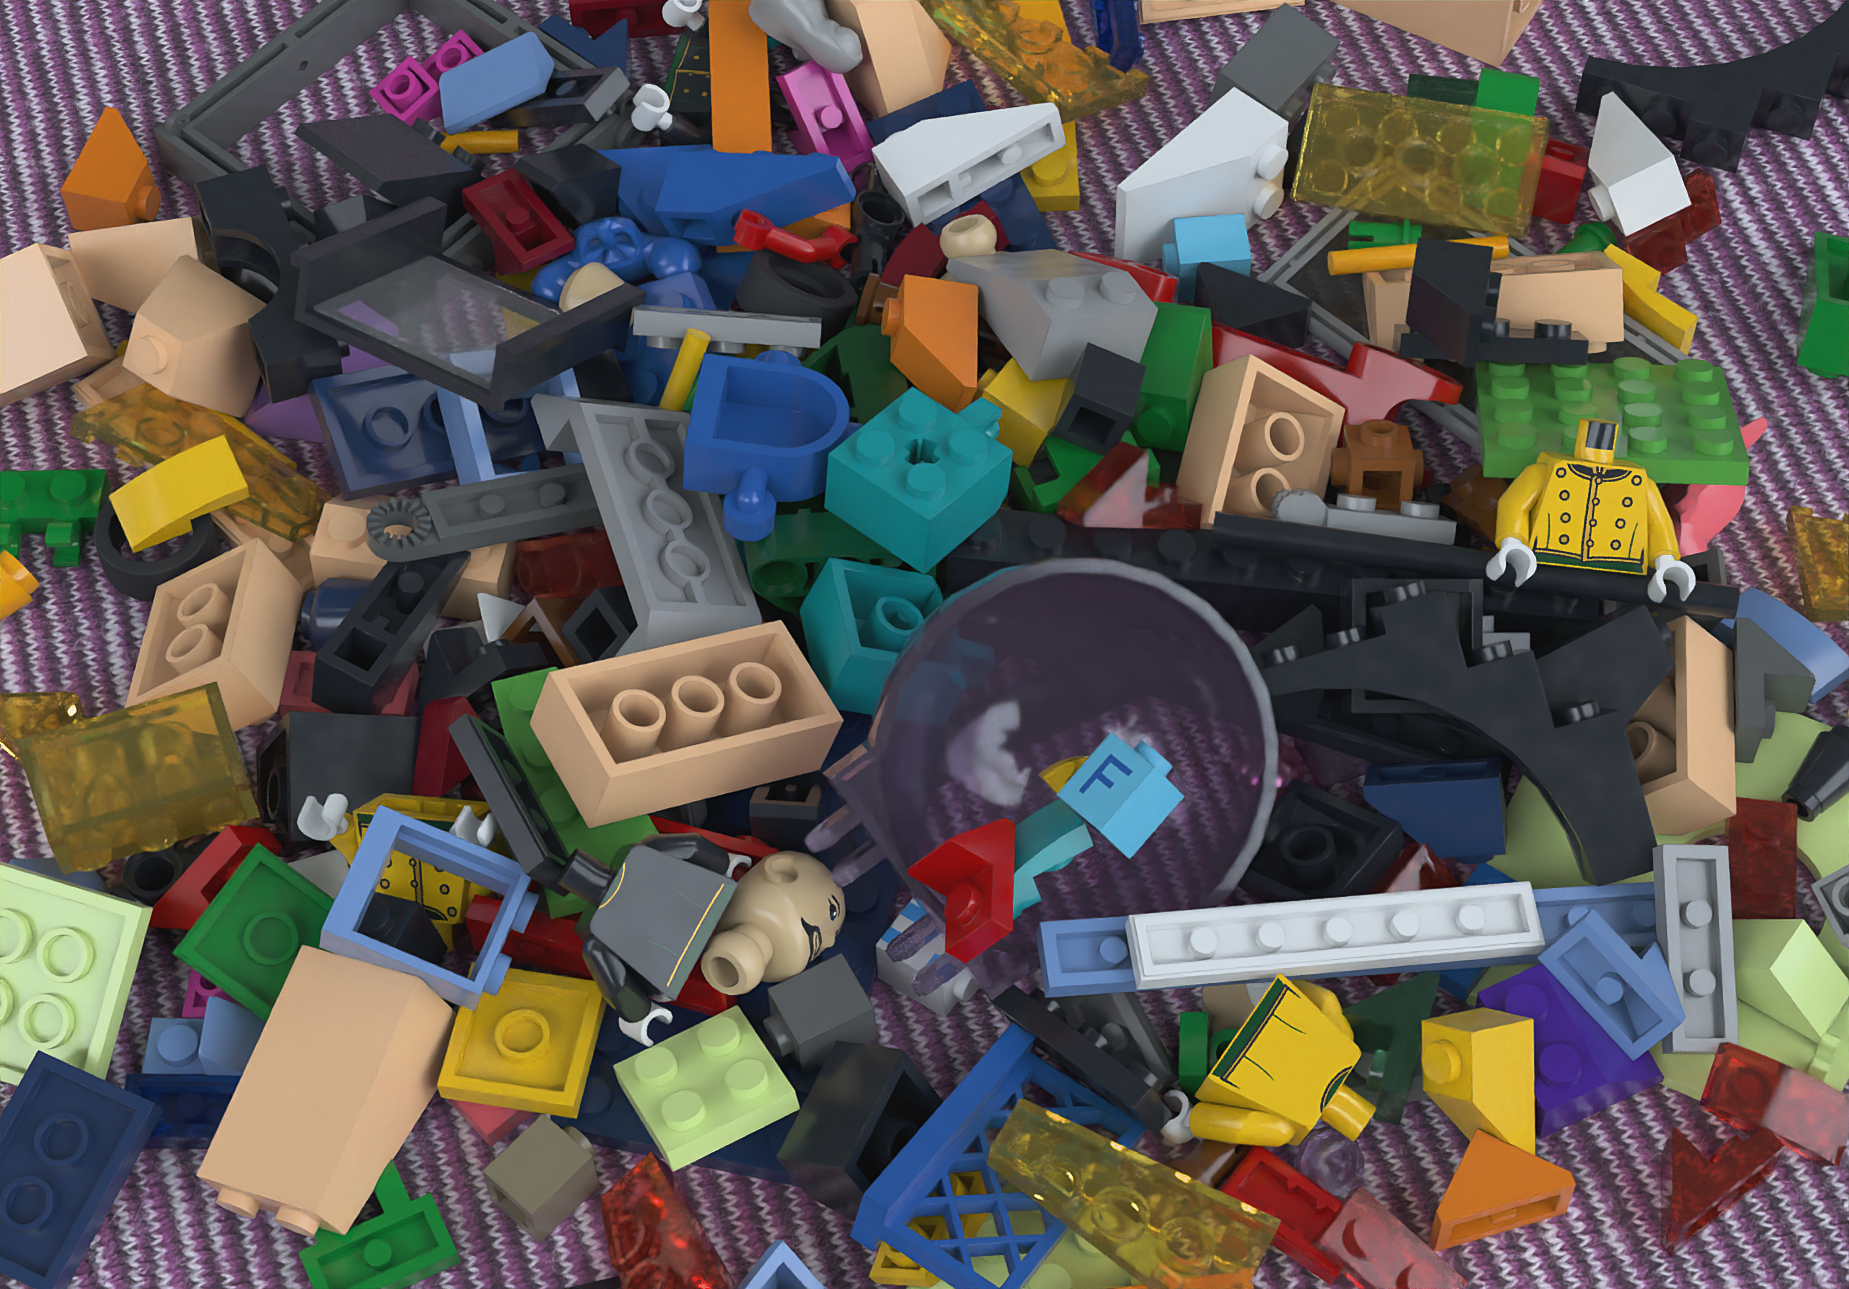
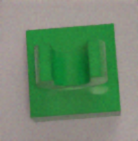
[1179,1012,1239,1105]

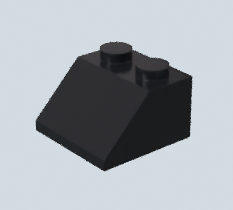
[776,1040,943,1221]

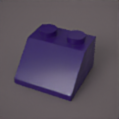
[1475,964,1664,1139]

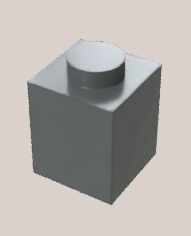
[763,953,876,1075]

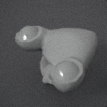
[748,0,863,74]

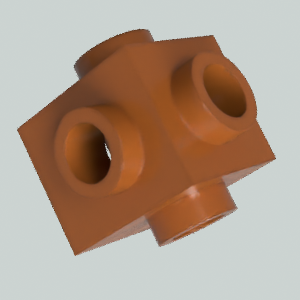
[1330,419,1424,511]

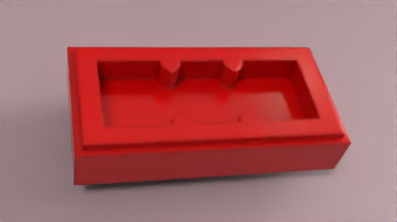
[1214,1145,1374,1286]

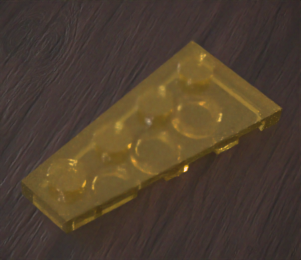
[918,0,1150,124]

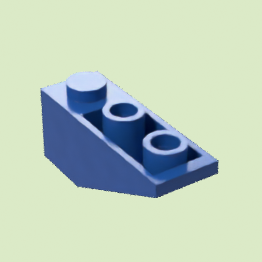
[655,149,856,246]

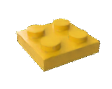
[437,962,607,1119]

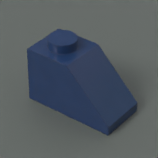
[1363,757,1508,865]

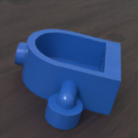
[683,350,862,541]

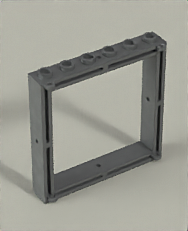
[154,0,648,340]

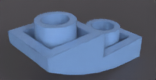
[1711,587,1849,704]

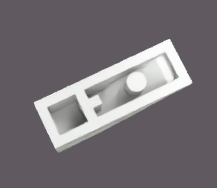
[1588,91,1691,236]
[871,102,1067,228]

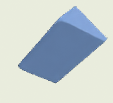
[439,32,555,135]

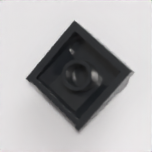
[1215,777,1405,903]

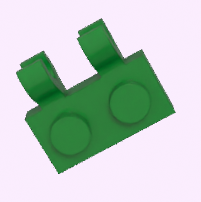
[0,469,111,567]
[298,1159,461,1289]

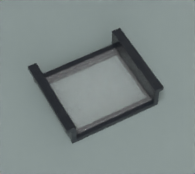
[290,196,646,413]

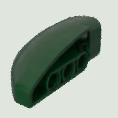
[743,325,937,618]

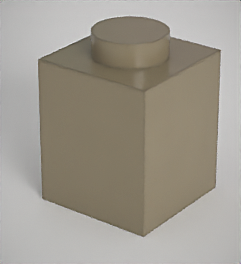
[482,1113,600,1244]

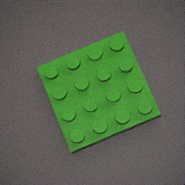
[1473,357,1750,486]

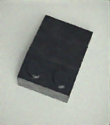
[293,113,487,231]

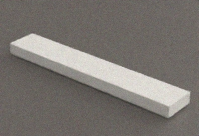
[1125,881,1545,990]

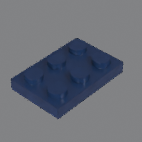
[0,1050,164,1289]

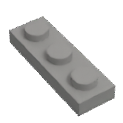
[633,305,822,358]
[1652,844,1739,1055]

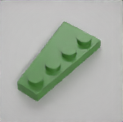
[491,666,659,919]

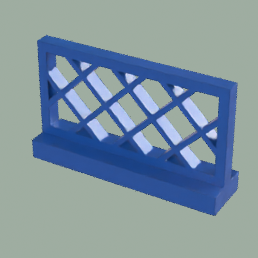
[850,1022,1145,1289]

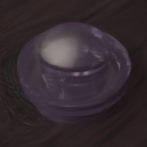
[1295,1126,1365,1196]

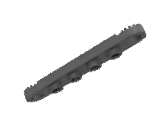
[366,463,725,562]

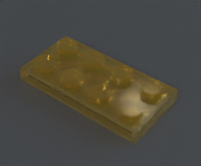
[1290,82,1551,240]

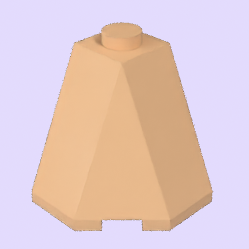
[824,0,952,119]
[68,215,222,314]
[122,254,267,418]

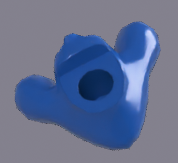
[530,216,703,306]

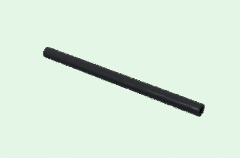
[1211,511,1740,620]

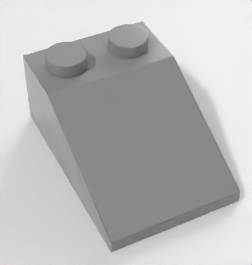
[946,249,1158,381]

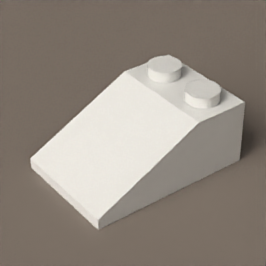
[1114,87,1289,264]

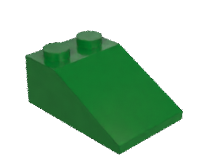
[1796,231,1849,378]

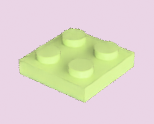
[613,1005,800,1172]

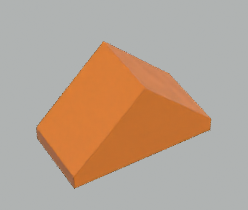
[1429,1129,1576,1252]

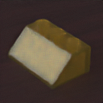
[16,681,260,875]

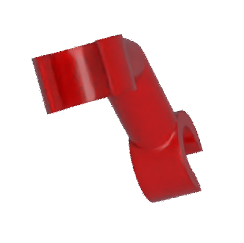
[733,209,858,270]

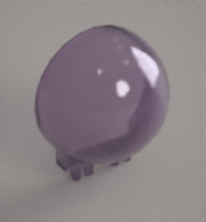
[804,556,1279,1000]

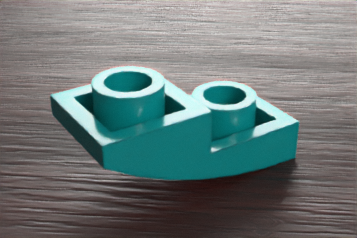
[1013,798,1094,920]

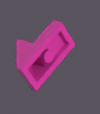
[776,58,874,173]

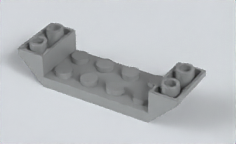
[531,393,762,657]

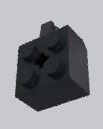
[1339,579,1530,713]

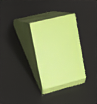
[1732,919,1849,1044]

